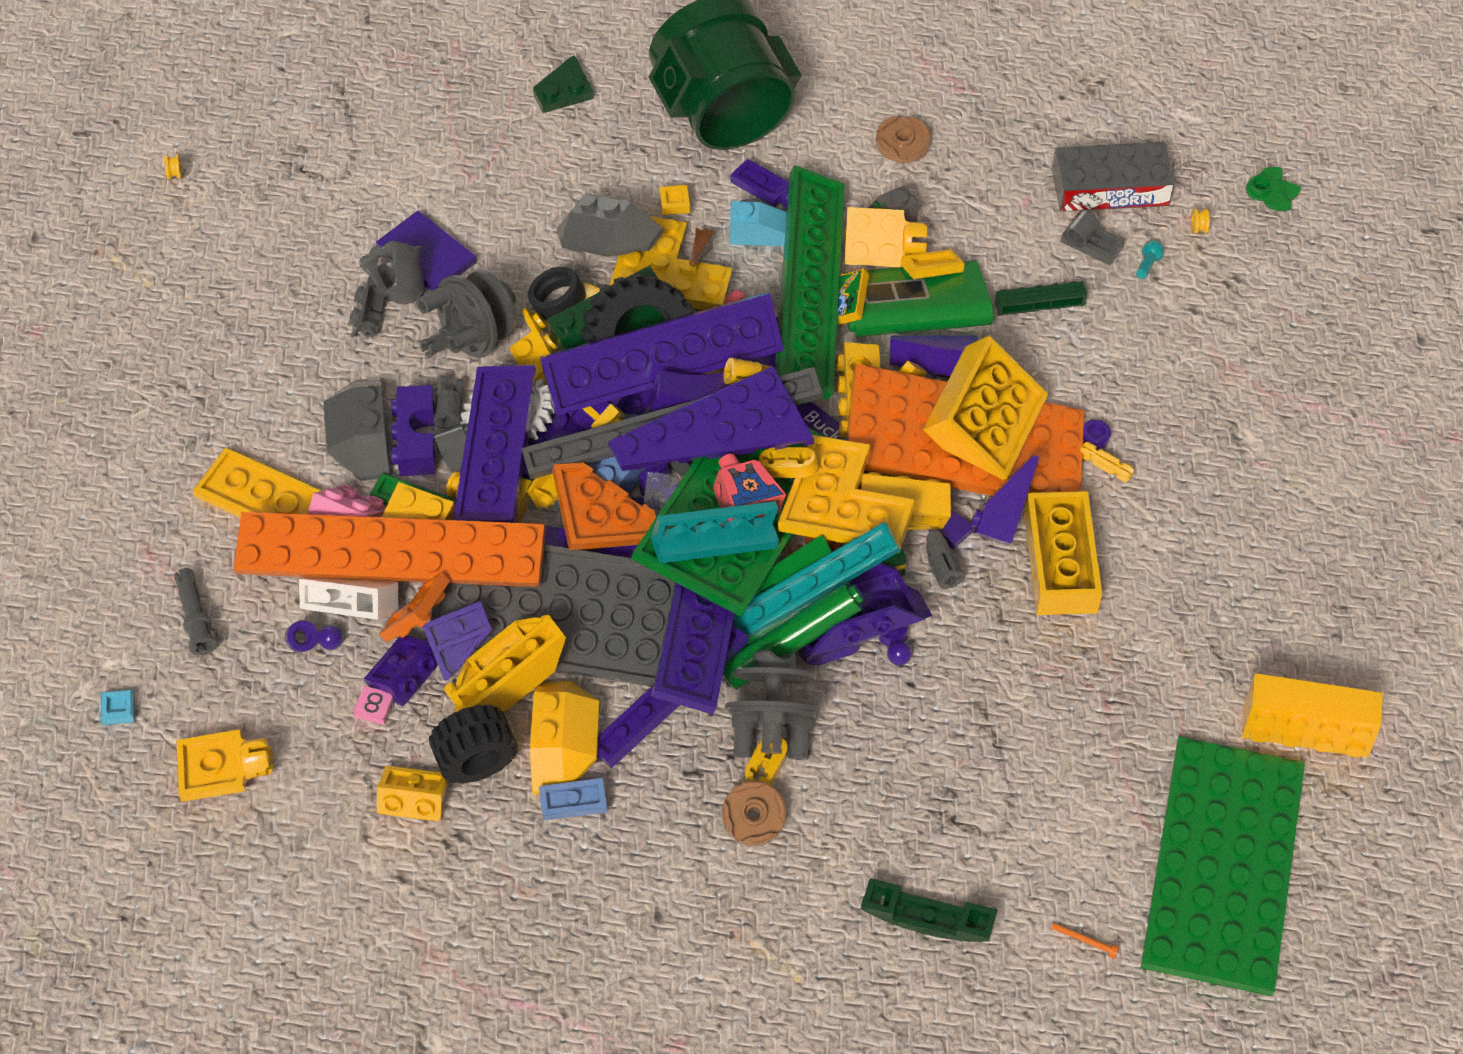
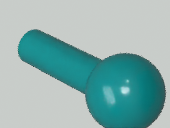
[1136,240,1164,279]

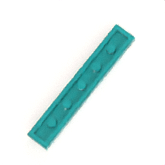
[732,522,901,639]

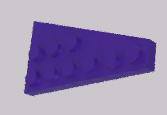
[608,366,814,471]

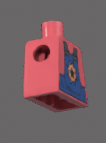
[713,453,786,522]

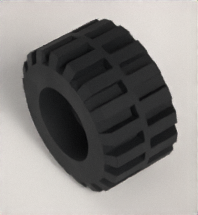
[429,705,518,784]

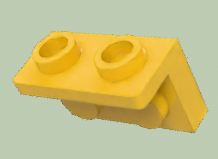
[377,765,449,821]

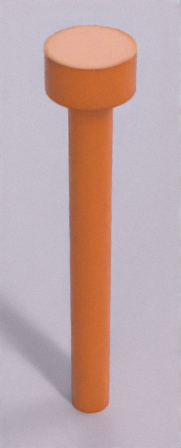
[1051,923,1120,959]

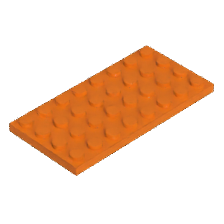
[846,363,1084,503]

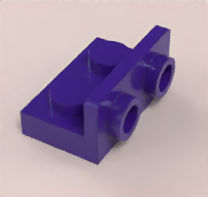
[363,636,438,706]

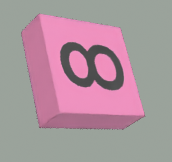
[353,686,394,725]

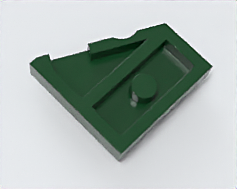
[533,55,594,113]

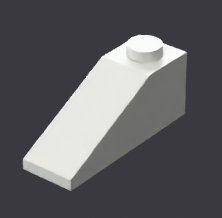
[299,577,399,620]

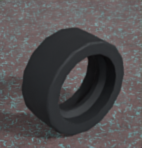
[528,266,586,321]

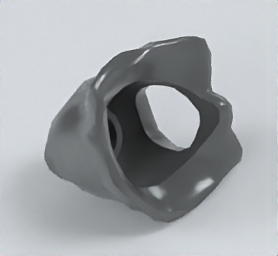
[359,241,424,304]

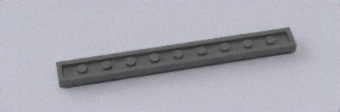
[522,367,823,480]

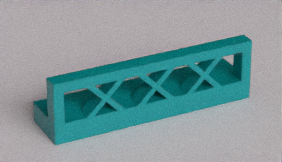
[650,501,779,563]

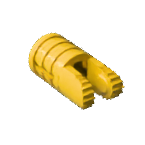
[724,358,780,385]

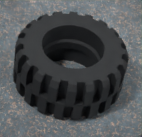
[581,274,694,390]

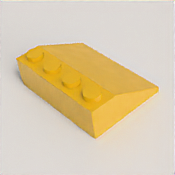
[923,335,1048,480]

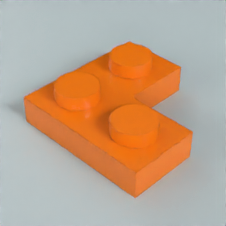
[379,572,450,642]

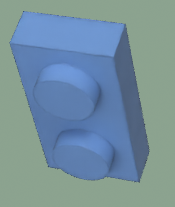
[539,778,607,821]

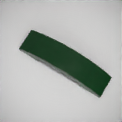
[861,878,998,942]

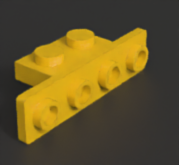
[509,308,559,386]

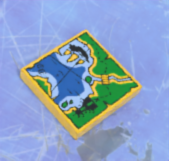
[837,268,869,326]

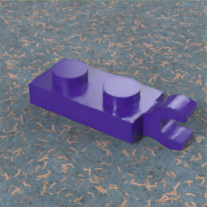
[730,158,789,211]

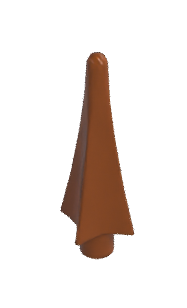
[689,227,715,266]

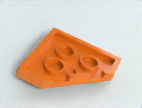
[552,462,656,550]

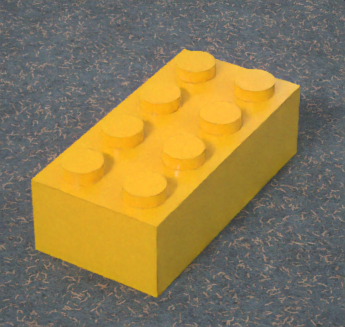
[1024,491,1102,615]
[1241,673,1383,757]

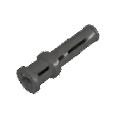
[174,568,217,655]

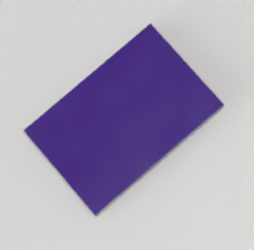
[376,210,477,291]

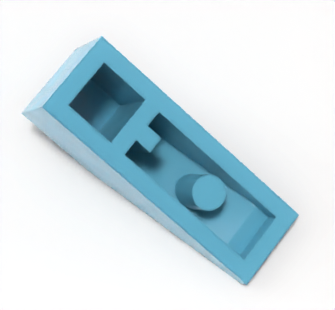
[729,201,787,246]

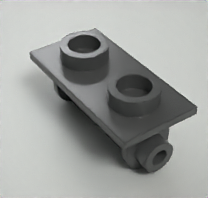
[349,276,385,337]

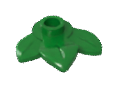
[1246,167,1301,211]

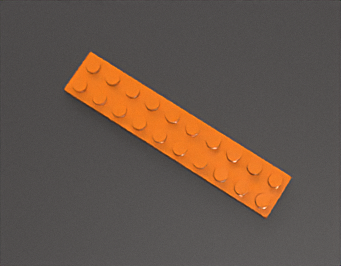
[233,512,546,587]

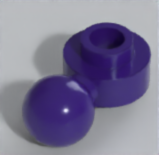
[285,620,343,653]
[878,626,912,666]

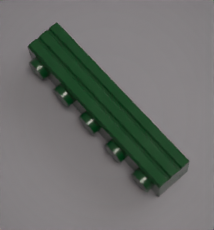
[994,281,1087,316]

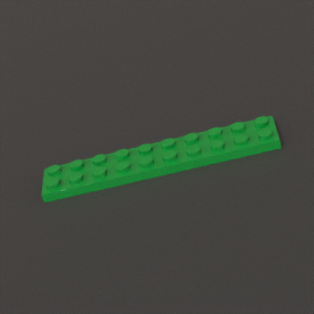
[775,165,845,401]

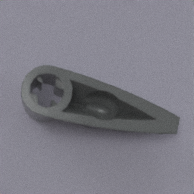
[433,424,466,473]

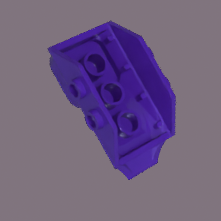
[798,562,933,665]

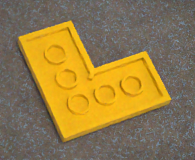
[609,216,733,310]
[778,435,915,553]

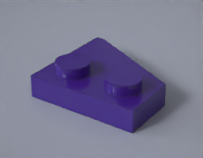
[422,601,492,681]

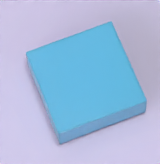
[101,689,134,725]

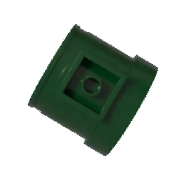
[648,0,802,150]

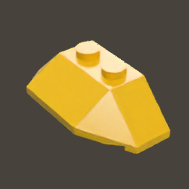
[450,615,566,712]
[530,681,600,795]

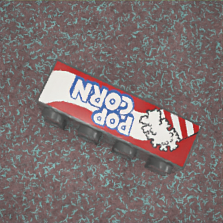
[1052,142,1174,212]

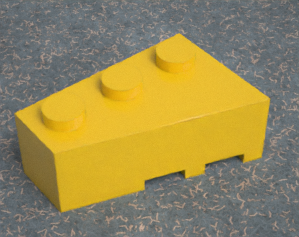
[858,472,951,530]

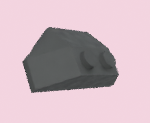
[557,193,664,257]
[323,379,390,481]

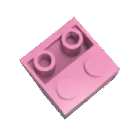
[307,484,387,517]

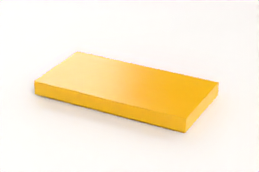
[193,447,322,517]

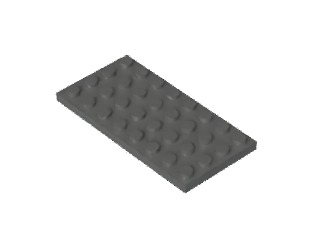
[426,545,675,687]

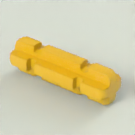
[1080,442,1135,482]

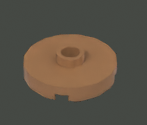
[875,116,931,163]
[722,781,786,846]

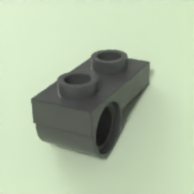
[1060,211,1125,265]

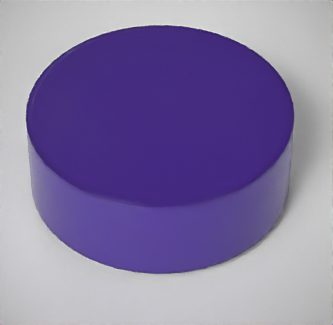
[1083,420,1111,449]

